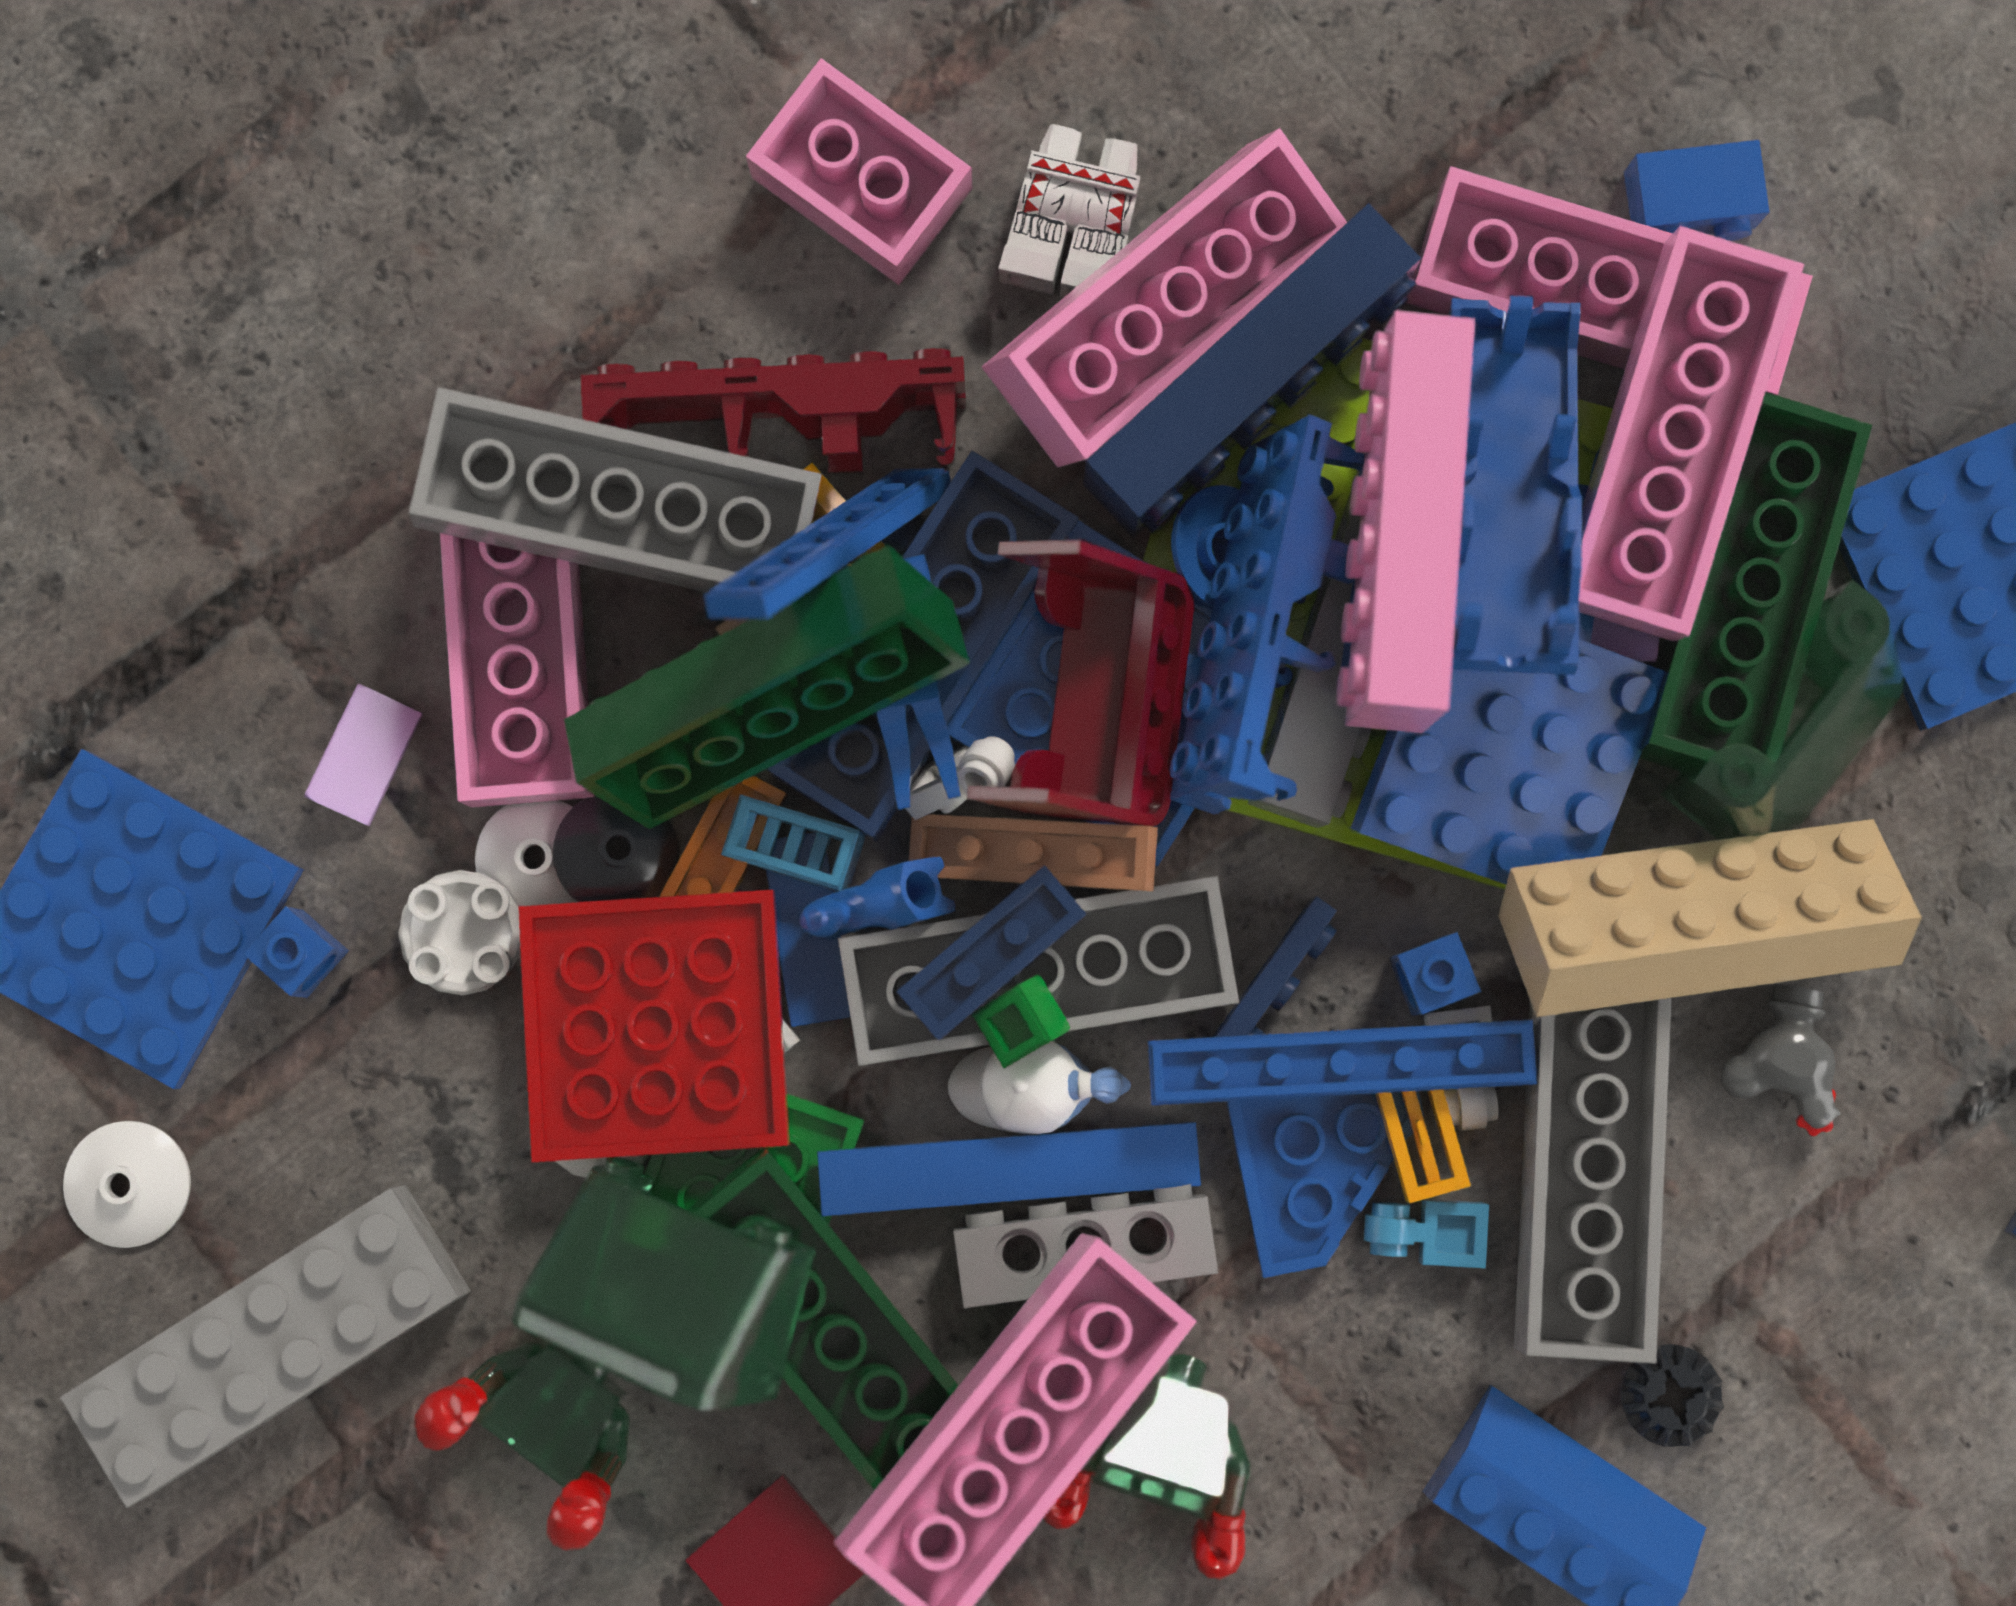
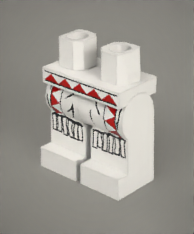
[998,124,1141,297]

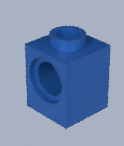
[243,906,349,998]
[1389,932,1481,1016]

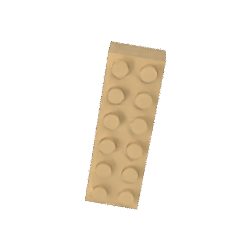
[1499,819,1922,1017]

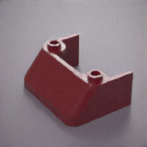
[967,540,1194,827]

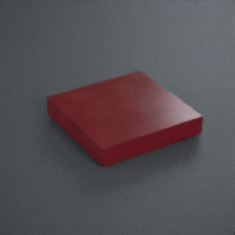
[685,1473,866,1606]

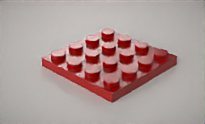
[518,890,790,1163]

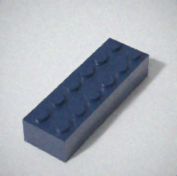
[1083,203,1422,539]
[766,450,1079,842]

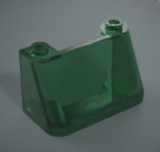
[1661,580,1904,840]
[512,1157,815,1410]

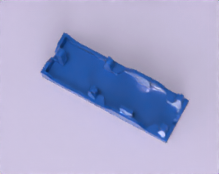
[1448,296,1582,675]
[1170,415,1365,815]

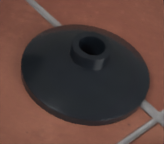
[553,795,679,902]

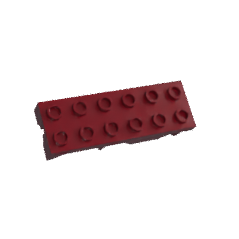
[580,348,966,474]

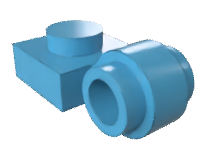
[1364,1199,1489,1268]

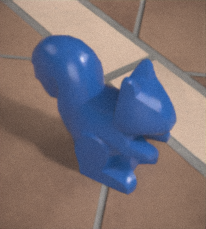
[799,857,955,938]

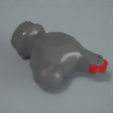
[1720,984,1841,1137]

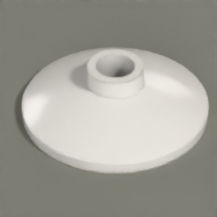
[475,800,576,906]
[63,1121,191,1248]

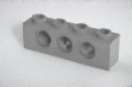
[953,1184,1218,1308]

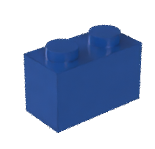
[1624,140,1770,241]

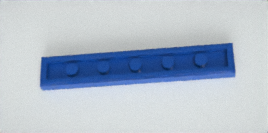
[705,468,951,619]
[1147,1020,1537,1105]
[817,1122,1201,1216]

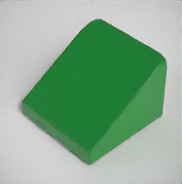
[971,975,1070,1069]

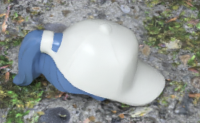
[948,1041,1131,1135]

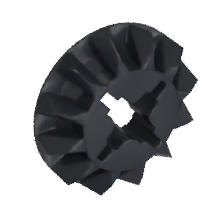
[1621,1344,1724,1447]

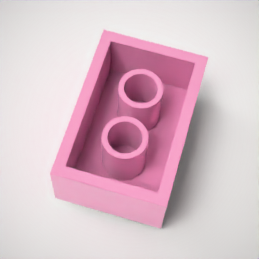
[746,58,972,285]

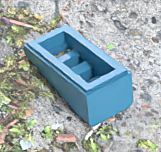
[721,794,865,892]

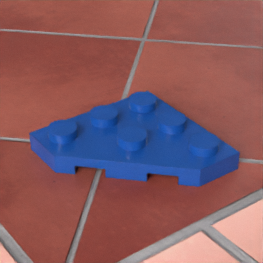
[1226,1091,1424,1278]

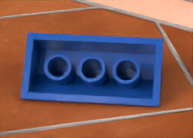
[1422,1385,1706,1606]

